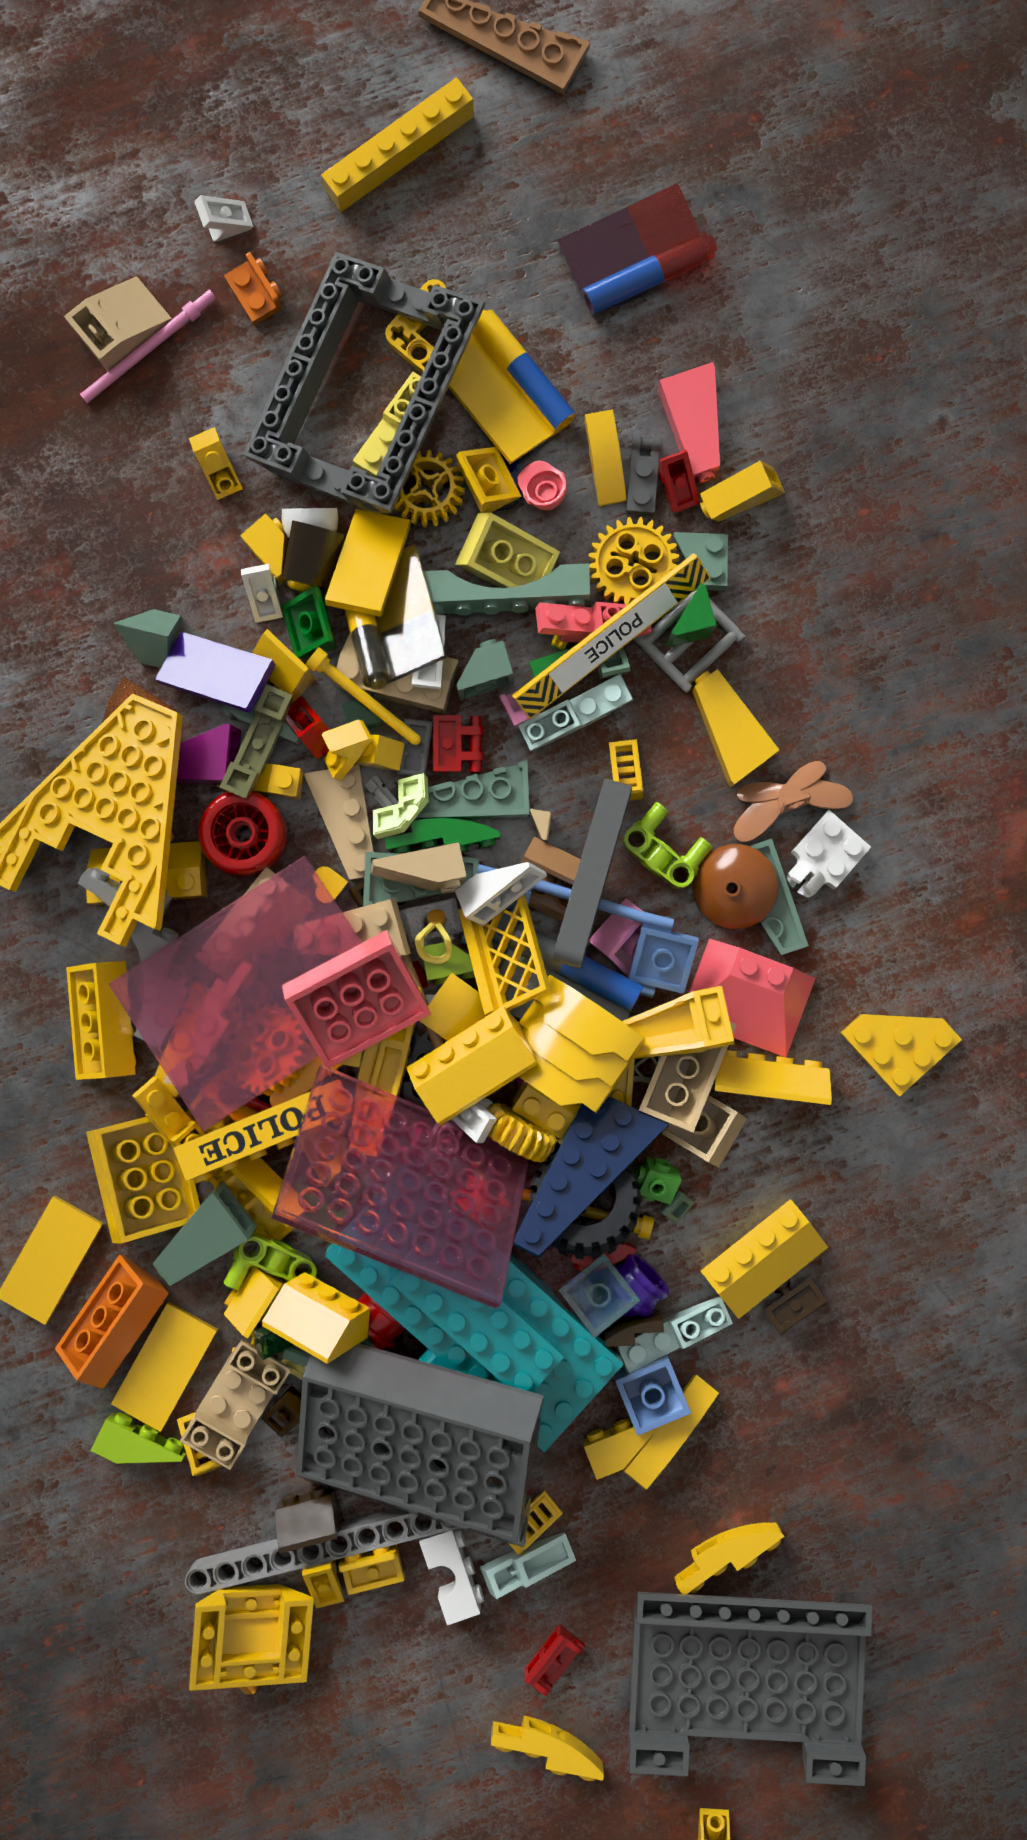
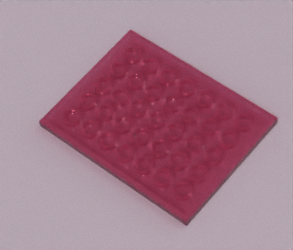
[109,855,362,1131]
[271,1064,529,1309]

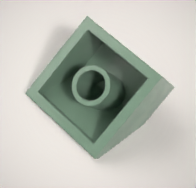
[457,639,514,701]

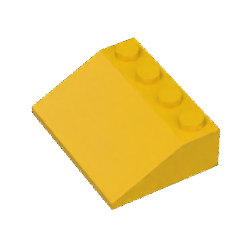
[86,1117,200,1244]

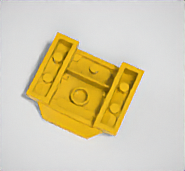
[519,975,646,1113]

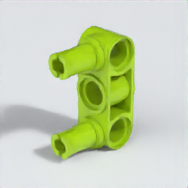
[622,802,713,889]
[224,1231,317,1290]

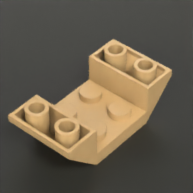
[180,1340,292,1470]

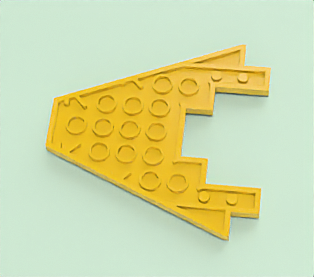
[0,693,183,947]

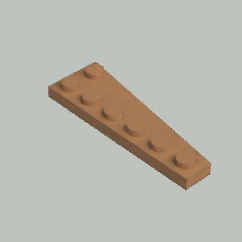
[418,0,590,95]

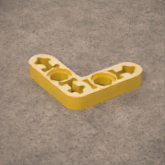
[385,279,446,374]

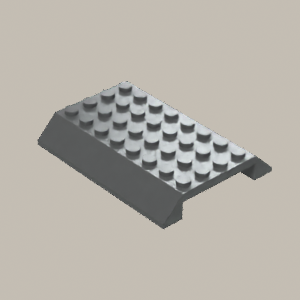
[629,1592,872,1786]

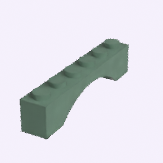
[423,563,591,616]

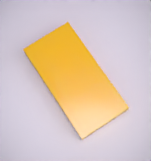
[325,509,411,617]
[0,1196,104,1325]
[111,1302,218,1432]

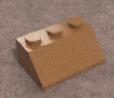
[520,837,610,922]

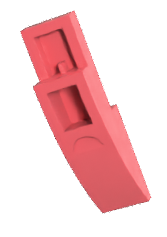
[535,602,652,642]

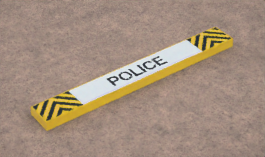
[512,553,711,719]

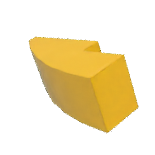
[584,409,627,507]

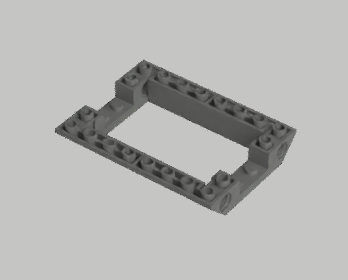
[243,252,486,513]

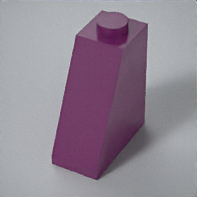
[176,724,241,785]

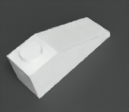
[455,862,547,926]

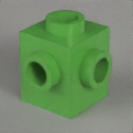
[635,1157,682,1205]

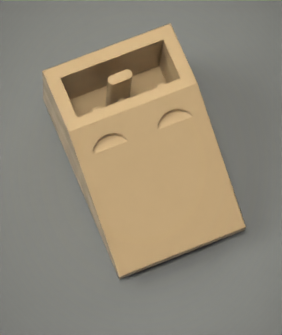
[64,276,172,372]

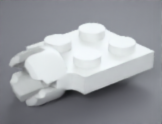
[786,810,871,898]

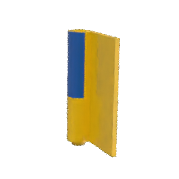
[427,309,577,464]

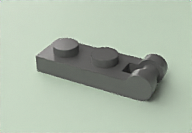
[626,434,661,515]

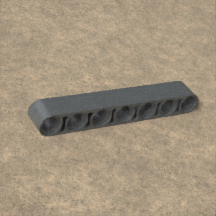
[552,778,633,969]

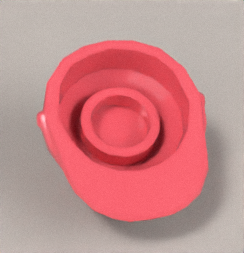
[517,460,567,510]

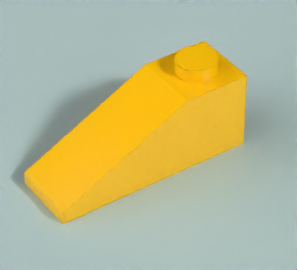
[217,764,305,800]

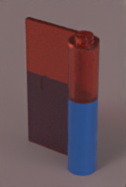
[557,183,717,315]

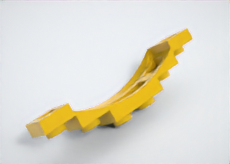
[348,987,422,1159]

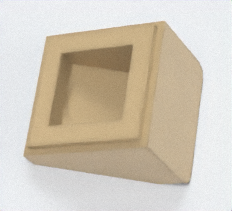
[530,809,552,842]

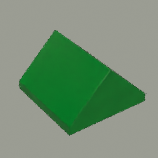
[666,583,716,647]
[281,586,338,659]

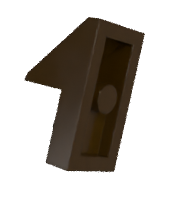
[261,1386,302,1438]

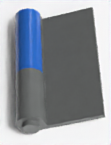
[499,922,644,1021]

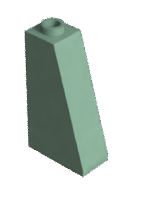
[153,1181,257,1286]

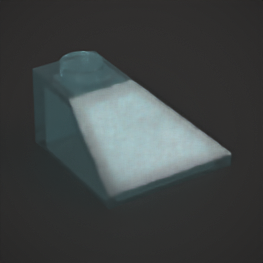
[559,1254,641,1338]

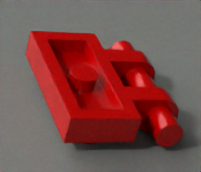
[433,715,484,773]

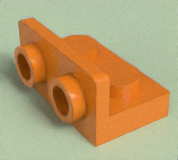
[224,252,283,326]

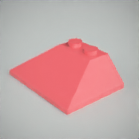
[689,939,815,1057]

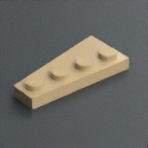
[304,764,374,880]

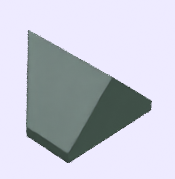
[113,609,182,669]

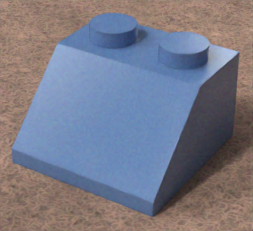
[614,1355,691,1436]

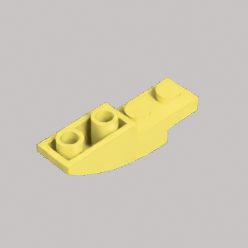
[352,372,421,478]

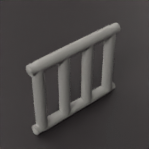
[633,589,745,693]

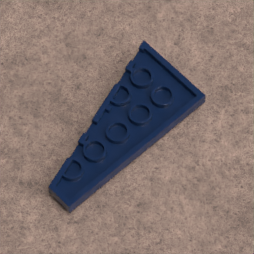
[512,1096,669,1258]

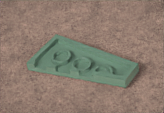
[416,760,530,820]
[736,839,809,955]
[363,852,479,907]

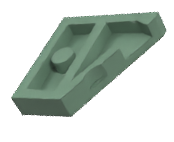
[673,532,728,591]

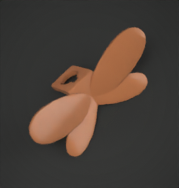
[734,761,853,842]

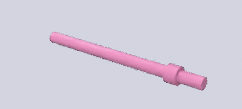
[80,290,216,403]

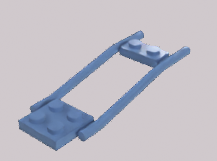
[461,864,699,998]

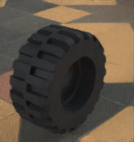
[530,1152,641,1260]

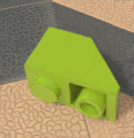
[423,942,475,985]

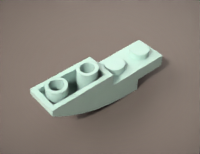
[518,674,634,751]
[615,1297,733,1373]

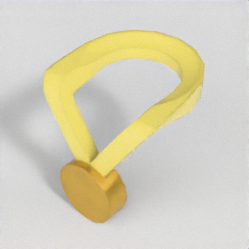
[415,909,452,964]

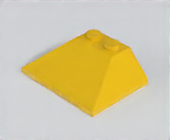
[189,1584,314,1691]

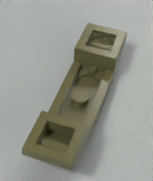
[219,684,293,800]

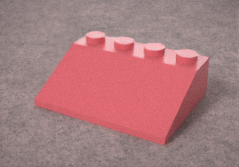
[282,930,431,1069]

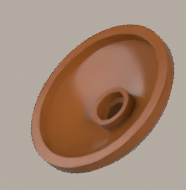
[693,844,779,929]

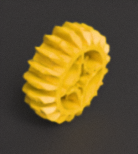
[394,450,465,528]
[488,1103,557,1162]

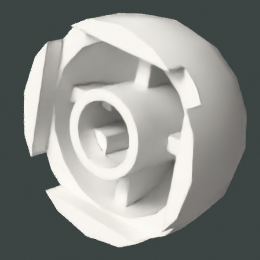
[281,508,338,538]

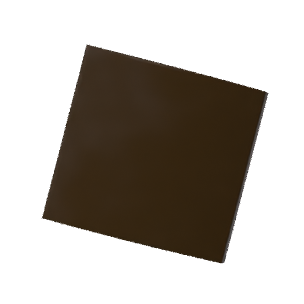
[282,520,344,590]
[603,1309,664,1347]

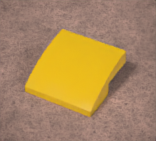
[419,973,488,1041]

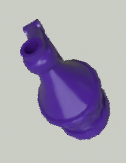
[570,1253,669,1335]

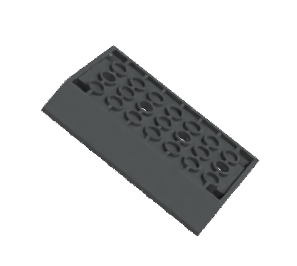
[296,1344,544,1547]

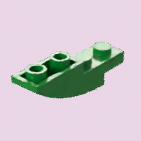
[384,818,501,854]

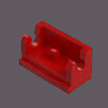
[524,1624,585,1696]

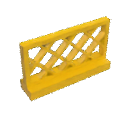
[458,894,551,1015]

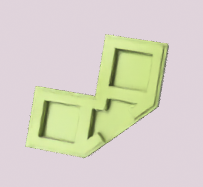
[373,773,429,839]

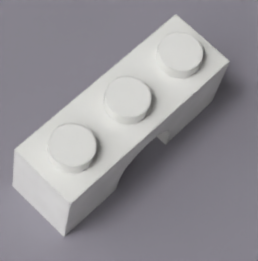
[419,1529,484,1625]

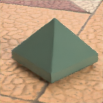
[662,1191,694,1224]

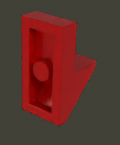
[658,450,700,513]

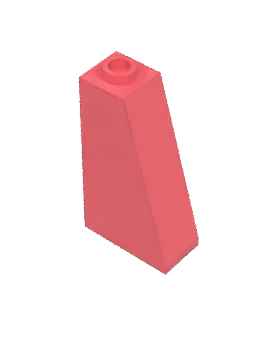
[658,362,720,483]

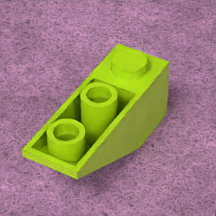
[90,1412,187,1464]

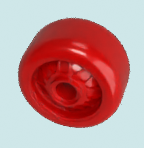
[198,791,288,877]

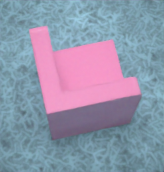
[499,690,540,730]

